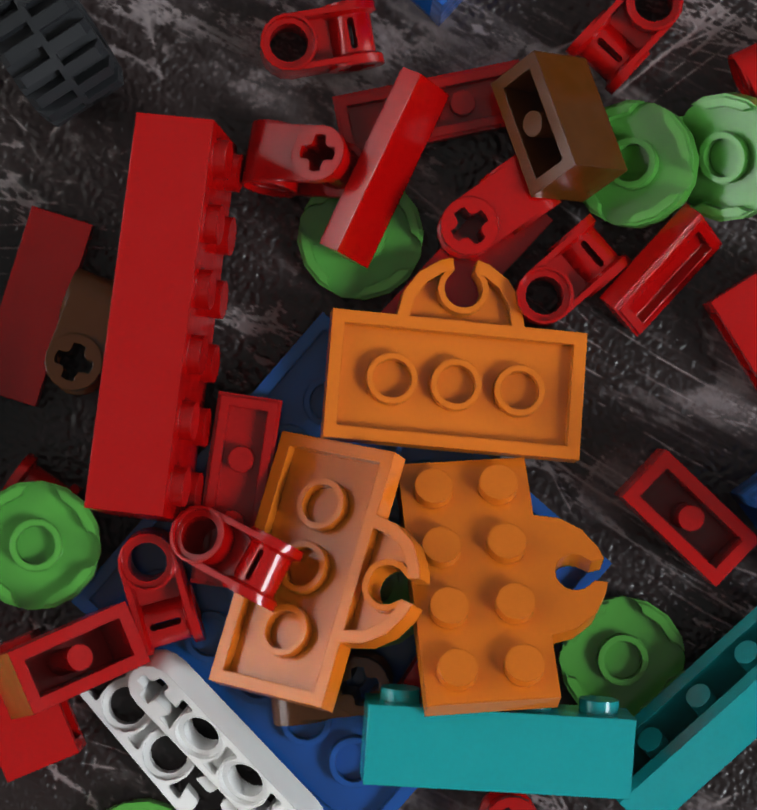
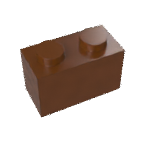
[491,50,628,202]

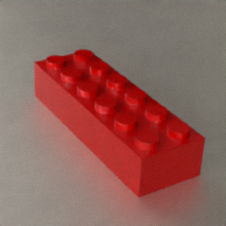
[84,112,245,523]

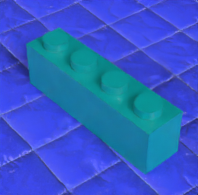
[616,607,757,810]
[360,684,637,800]

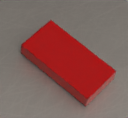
[599,203,722,337]

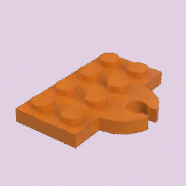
[320,258,588,463]
[208,431,430,713]
[396,457,608,717]

